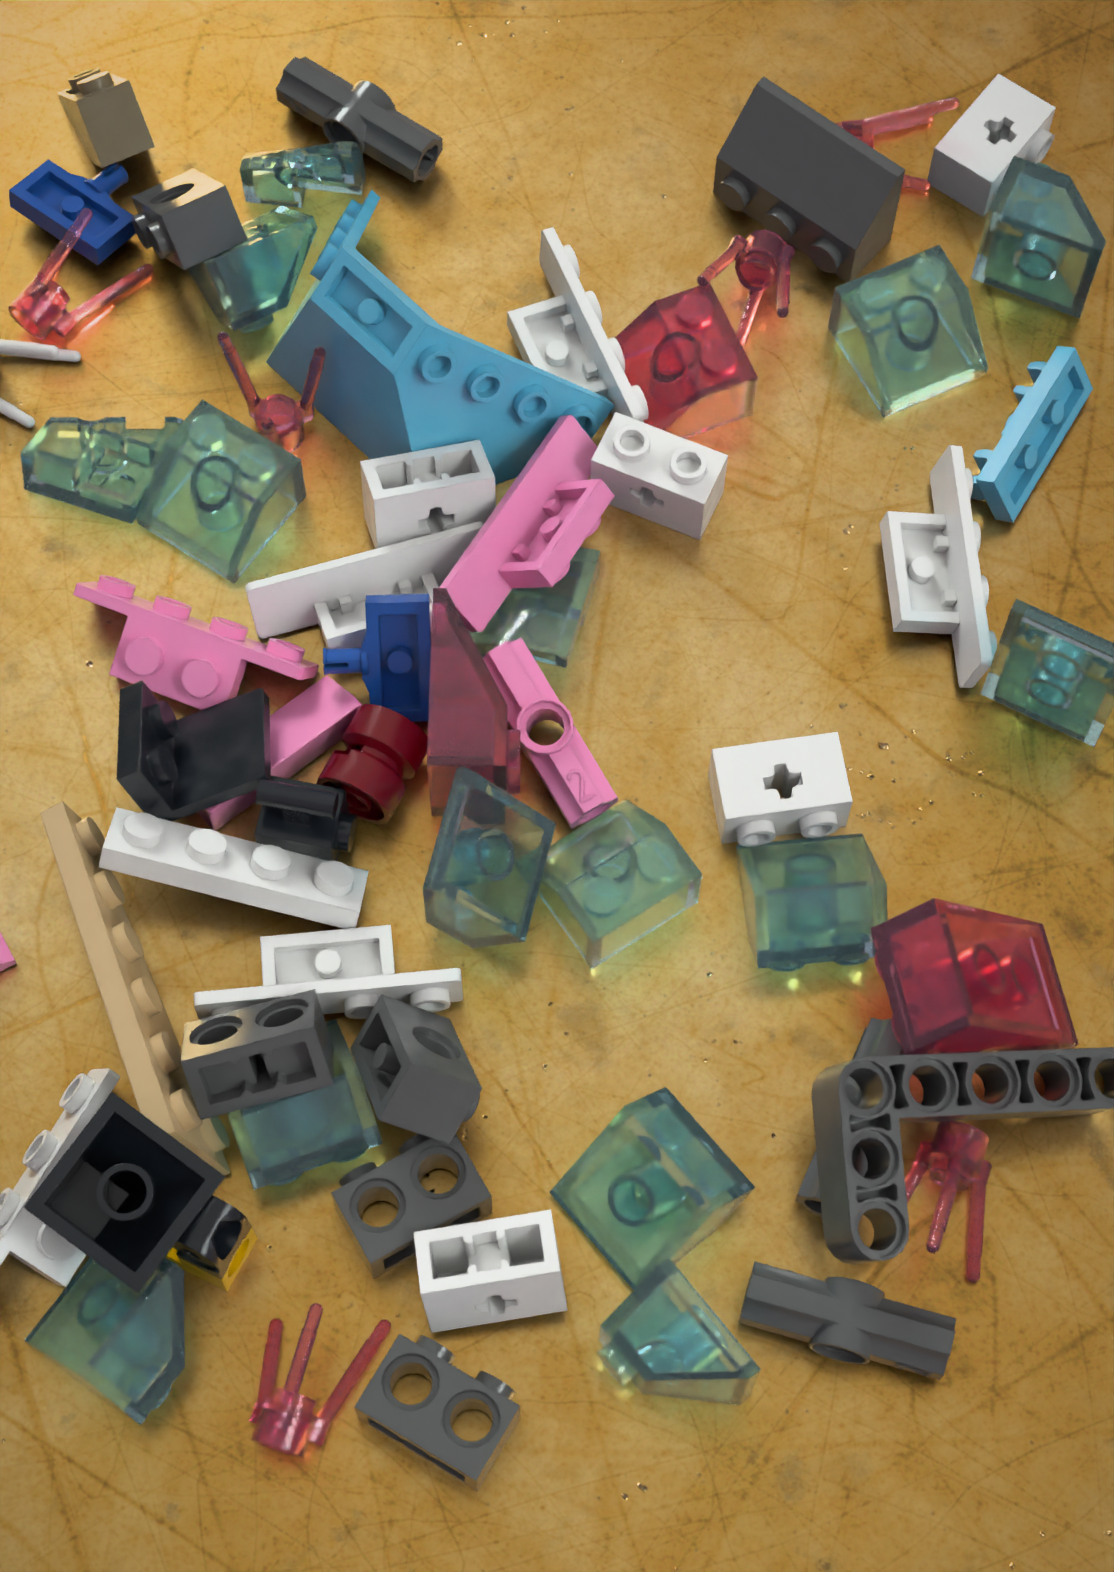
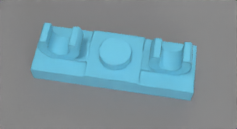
[971,346,1093,522]

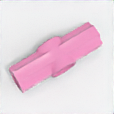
[475,638,618,829]

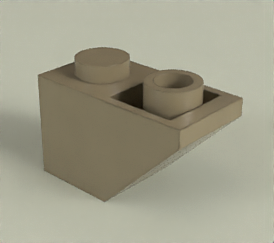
[57,68,155,168]

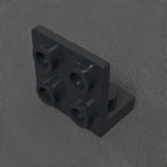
[116,680,271,821]

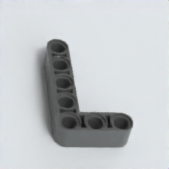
[811,1047,1114,1265]

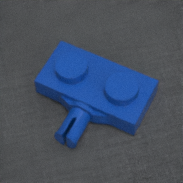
[9,159,136,265]
[323,594,434,722]

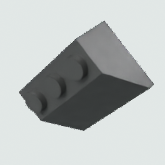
[713,77,905,284]

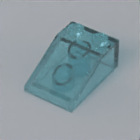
[981,599,1114,747]

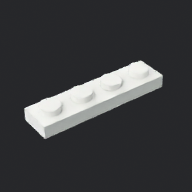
[99,807,369,929]

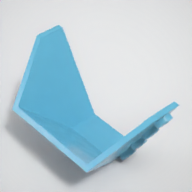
[266,190,615,485]

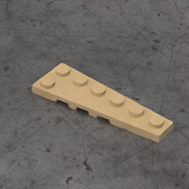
[40,801,230,1176]

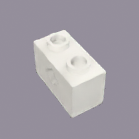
[927,74,1056,217]
[590,412,728,540]
[360,440,496,549]
[708,732,853,847]
[413,1210,568,1333]

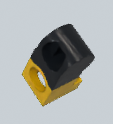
[166,1195,258,1292]

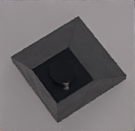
[23,1092,226,1293]

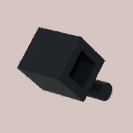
[254,776,357,861]

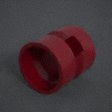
[317,704,431,824]

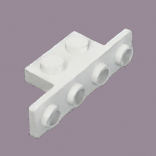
[507,227,649,422]
[879,445,997,688]
[245,521,484,649]
[194,925,463,1019]
[0,1068,120,1287]

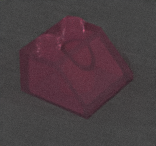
[615,282,758,439]

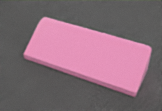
[198,675,362,831]

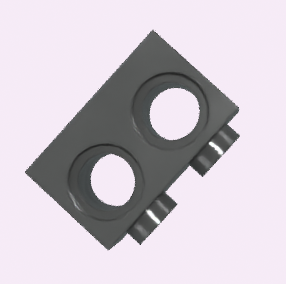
[180,989,334,1120]
[331,1134,493,1279]
[354,1334,521,1492]

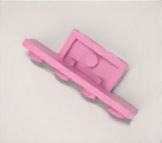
[438,415,615,632]
[73,575,319,710]

